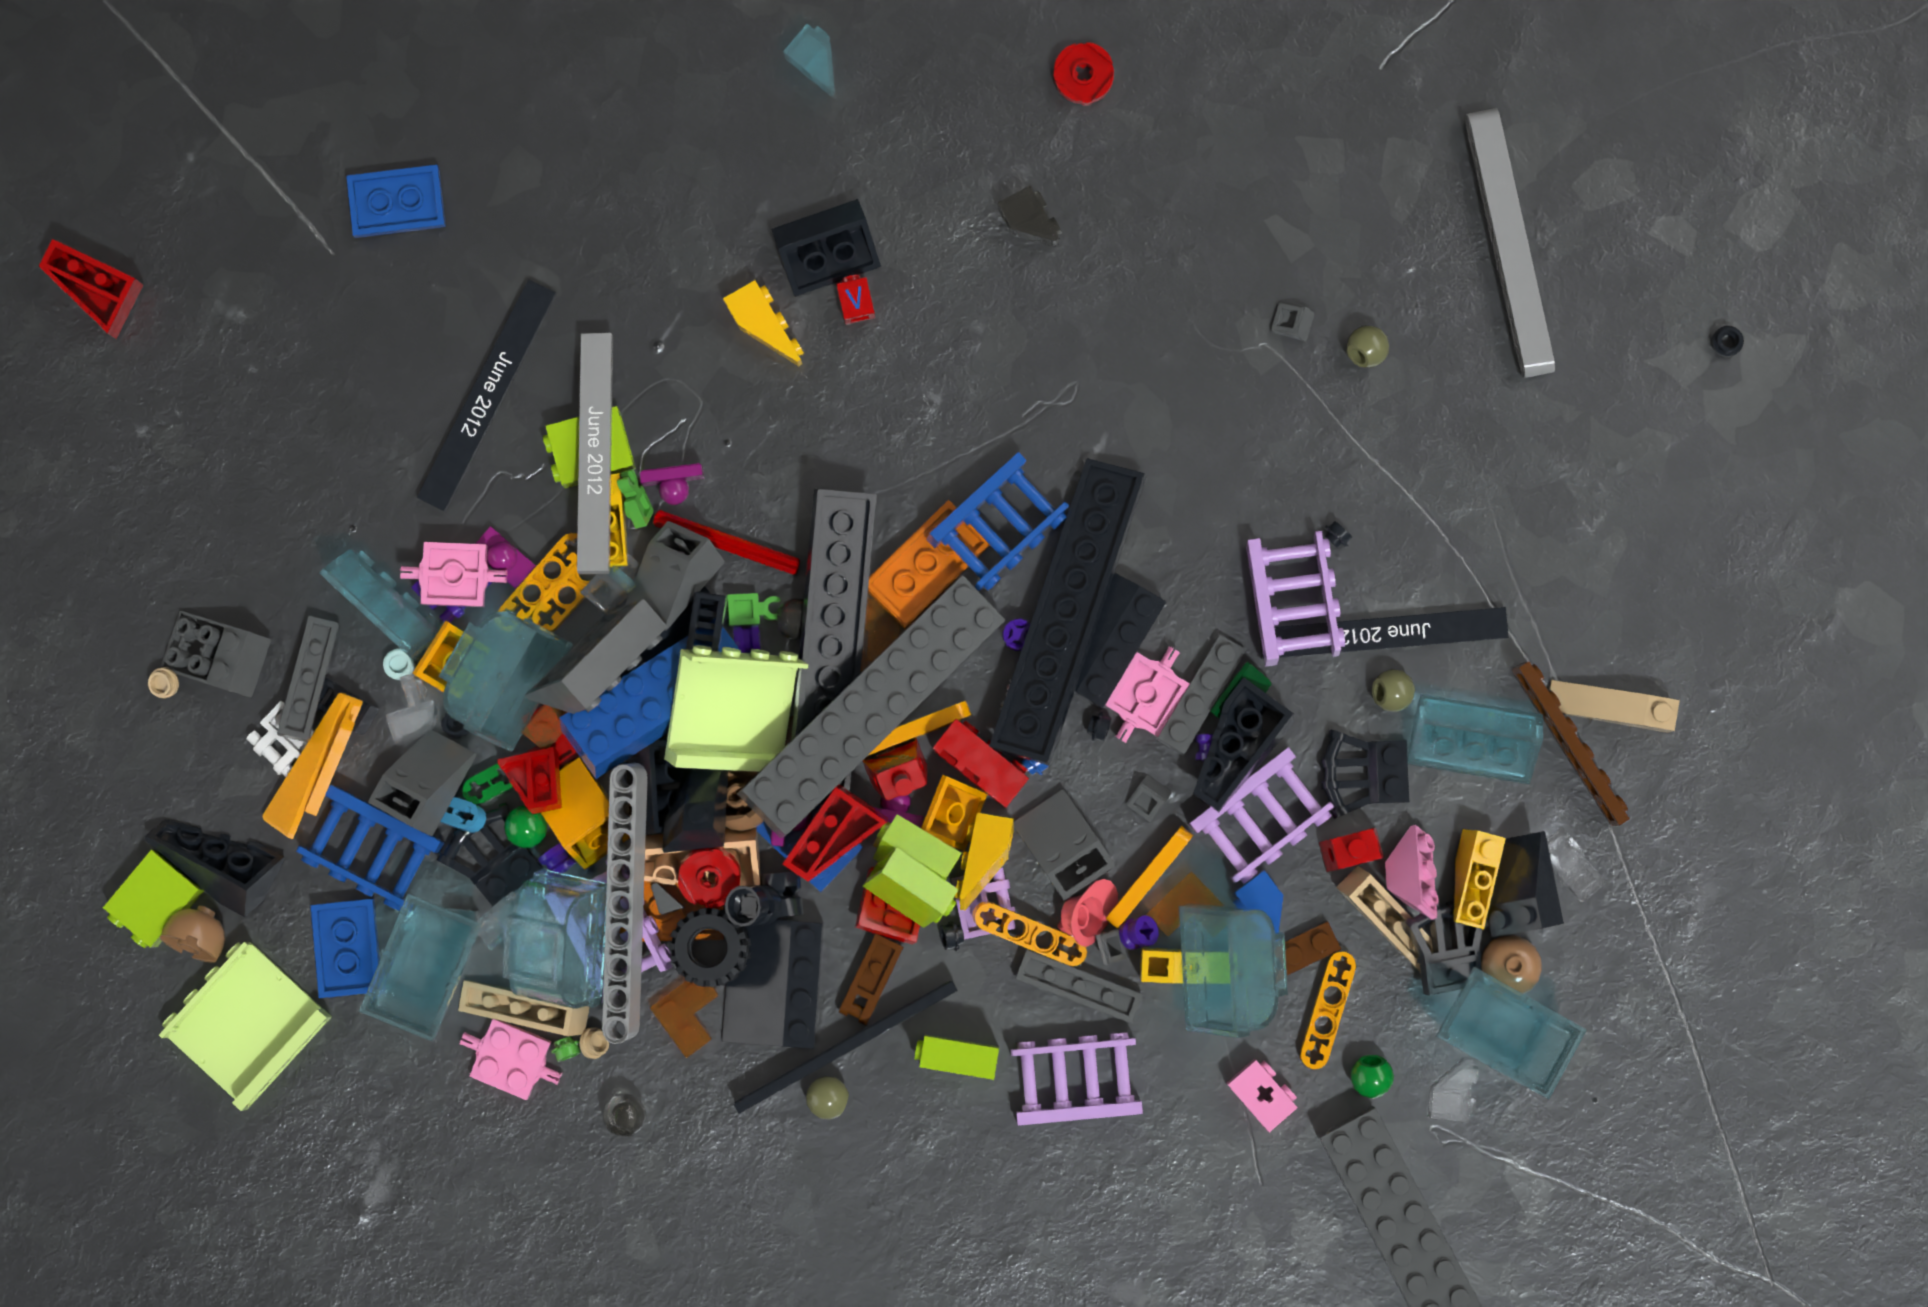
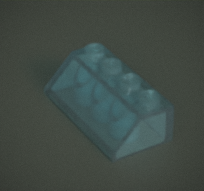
[319,549,442,661]
[1408,694,1543,784]

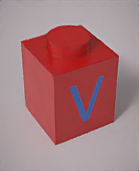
[837,275,875,325]

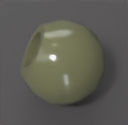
[1347,325,1389,368]
[1372,669,1415,712]
[806,1076,849,1120]

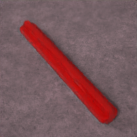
[653,510,800,575]

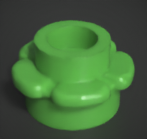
[551,1036,581,1062]

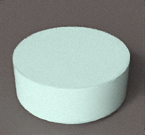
[383,649,416,680]

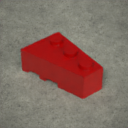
[39,239,143,339]
[933,719,1029,808]
[783,784,889,882]

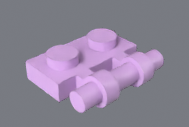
[951,868,1016,939]

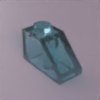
[783,24,835,97]

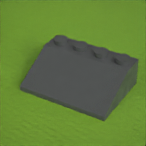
[525,599,668,714]

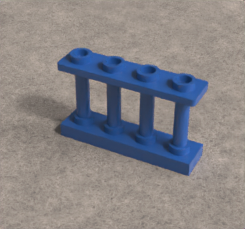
[926,452,1069,591]
[296,785,445,911]

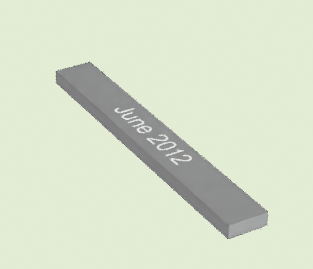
[577,333,613,574]

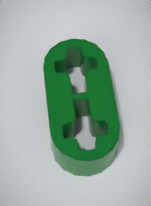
[463,763,513,805]

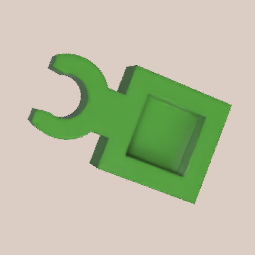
[617,469,654,529]
[726,593,781,627]

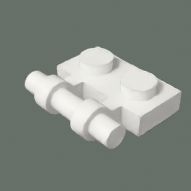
[246,700,315,777]

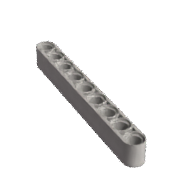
[1465,108,1555,378]
[602,762,647,1044]

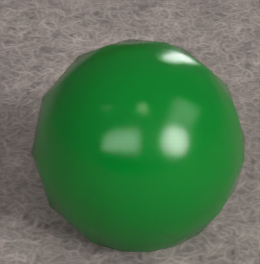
[504,805,548,848]
[1350,1055,1394,1099]

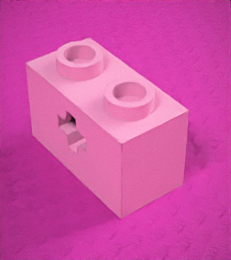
[1226,1059,1298,1133]

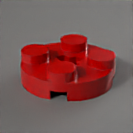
[1053,42,1114,106]
[678,846,741,908]

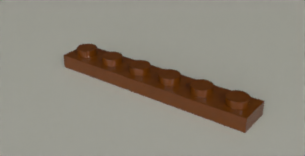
[1511,661,1630,826]

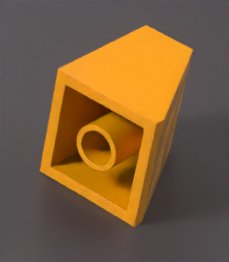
[541,757,630,870]

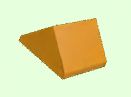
[412,621,492,701]
[921,775,988,851]

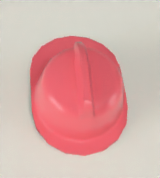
[1057,879,1118,947]

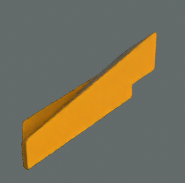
[262,692,363,839]

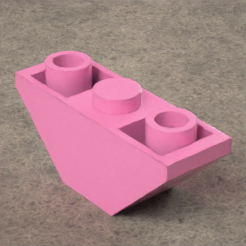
[1385,824,1439,919]

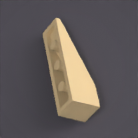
[1549,680,1680,733]
[1336,866,1433,973]
[458,980,590,1036]

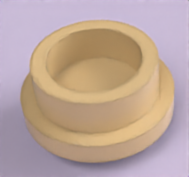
[148,667,179,698]
[580,1027,609,1059]

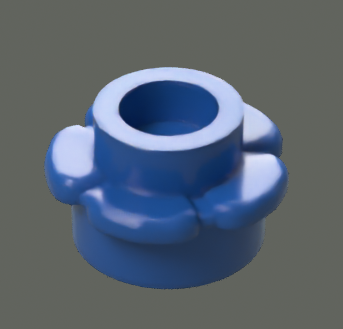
[1022,759,1049,775]

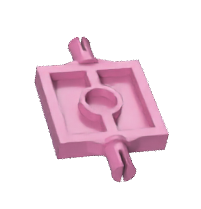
[400,542,507,607]
[1105,647,1190,743]
[460,1019,562,1100]

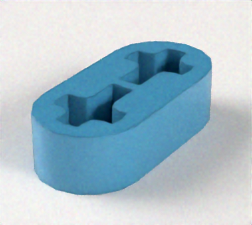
[440,797,486,833]

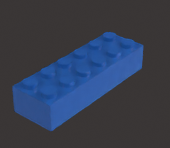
[560,618,742,779]

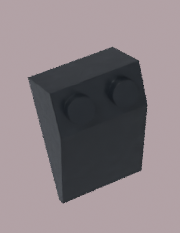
[1487,831,1564,937]

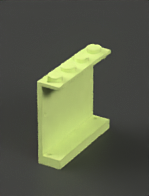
[664,645,808,772]
[159,942,332,1111]

